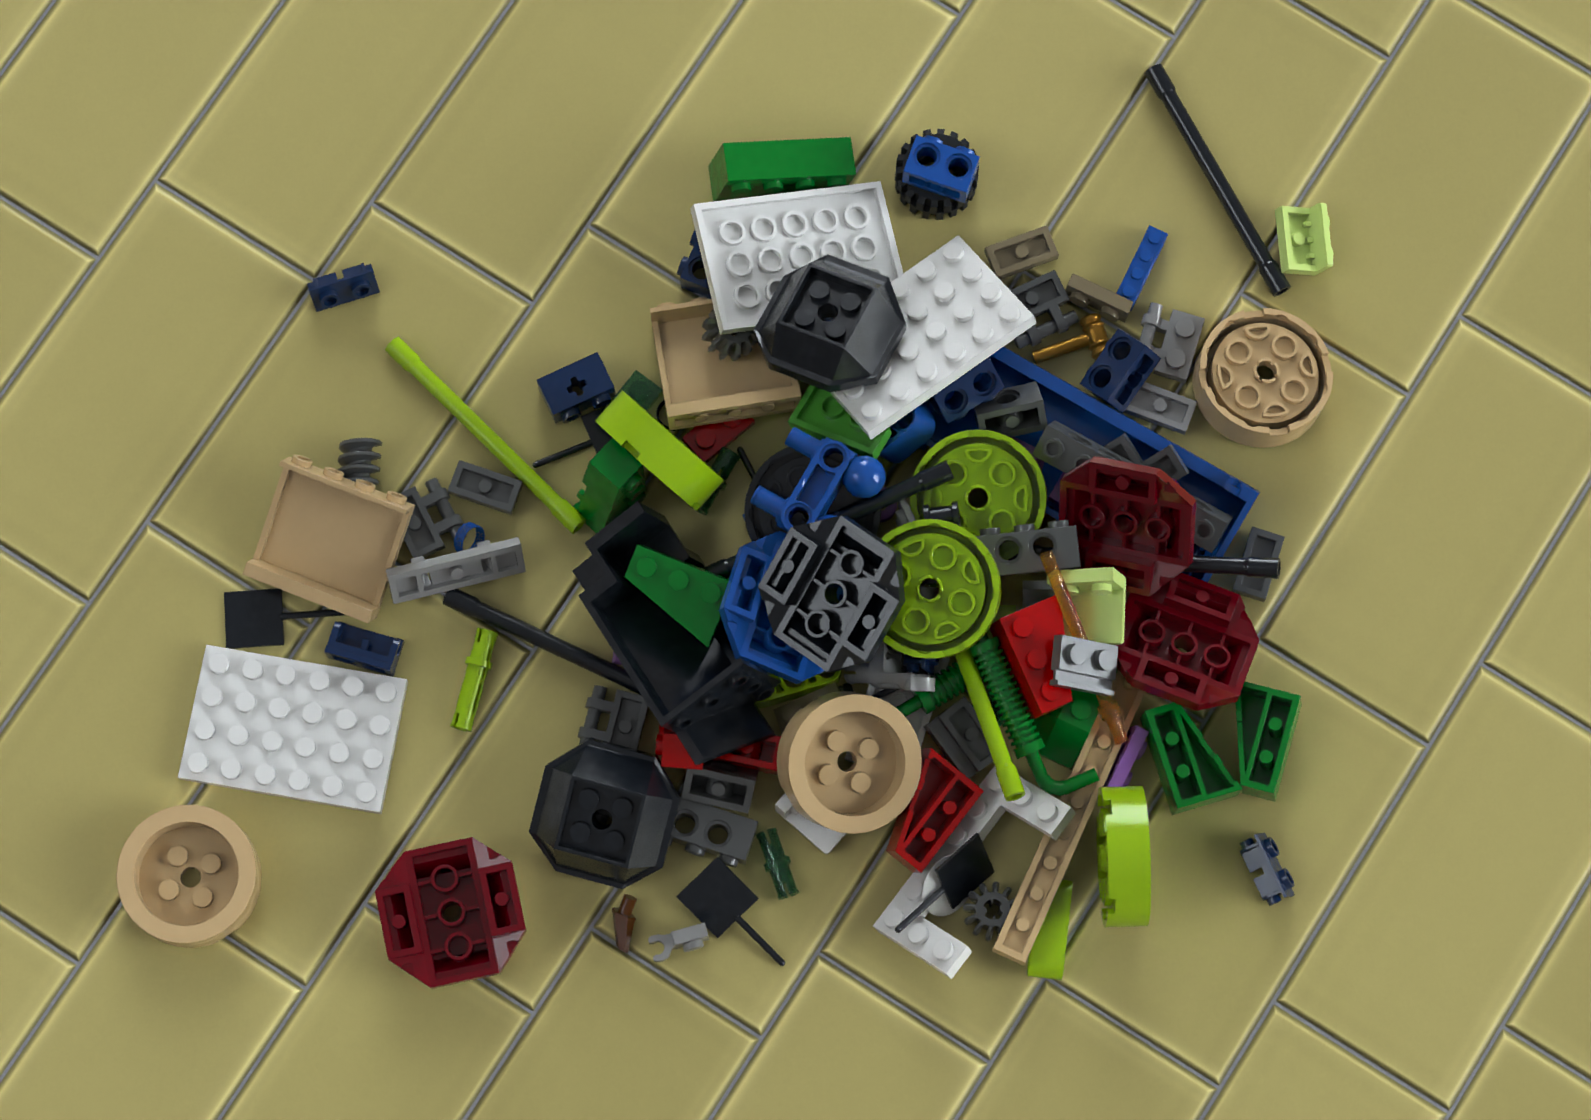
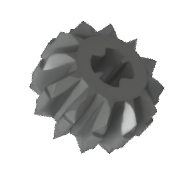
[702,309,757,361]
[963,882,1015,941]

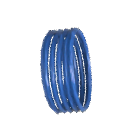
[454,522,485,552]

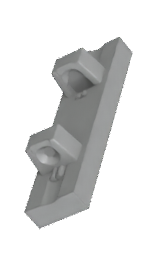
[386,537,526,604]

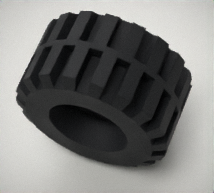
[895,129,979,220]

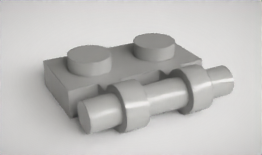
[1139,302,1205,383]

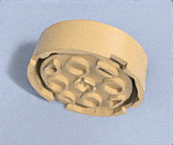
[1193,308,1333,448]
[777,691,922,834]
[116,805,262,948]

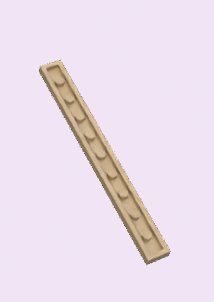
[992,669,1145,966]

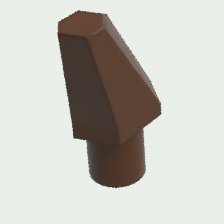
[612,894,637,953]

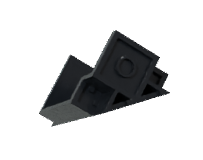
[572,501,781,765]

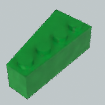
[708,137,856,202]

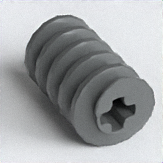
[338,438,382,485]

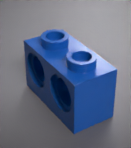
[902,135,980,203]

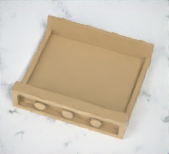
[650,297,801,431]
[242,455,415,623]

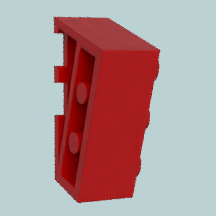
[989,593,1072,719]
[886,748,984,873]

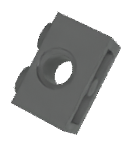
[973,381,1048,438]
[681,760,759,814]

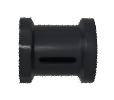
[923,501,961,526]

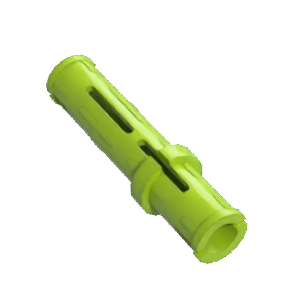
[450,628,498,732]

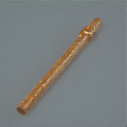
[1039,550,1128,745]

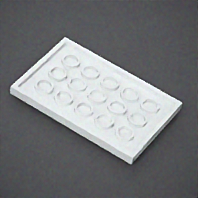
[690,181,903,335]
[831,235,1036,439]
[178,645,408,814]

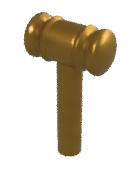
[1031,313,1109,364]

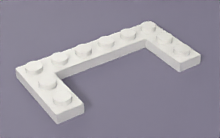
[873,766,1076,979]

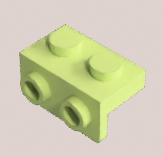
[1275,203,1334,276]

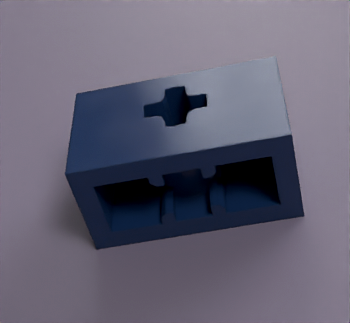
[537,352,616,424]

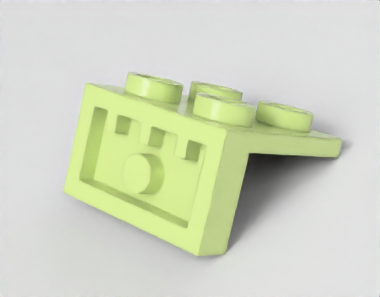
[1047,567,1126,645]

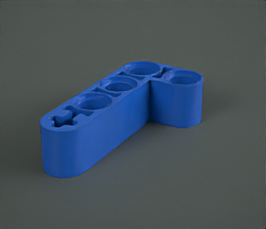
[879,401,936,464]

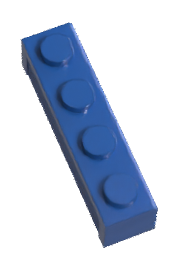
[1116,225,1168,311]

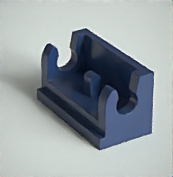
[324,621,404,677]

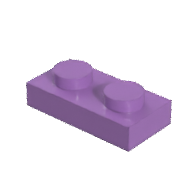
[1103,726,1149,787]

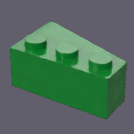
[573,438,647,533]
[624,544,729,647]
[1235,682,1302,802]
[1140,702,1243,815]

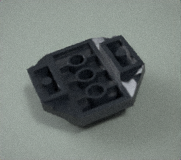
[754,254,906,393]
[758,515,905,672]
[529,737,681,889]

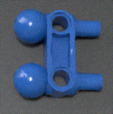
[750,427,886,532]

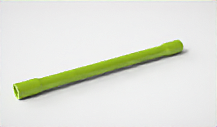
[385,336,587,534]
[928,583,1026,801]

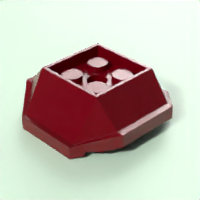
[1059,456,1196,597]
[1116,573,1259,711]
[375,837,527,989]

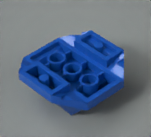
[719,531,844,684]

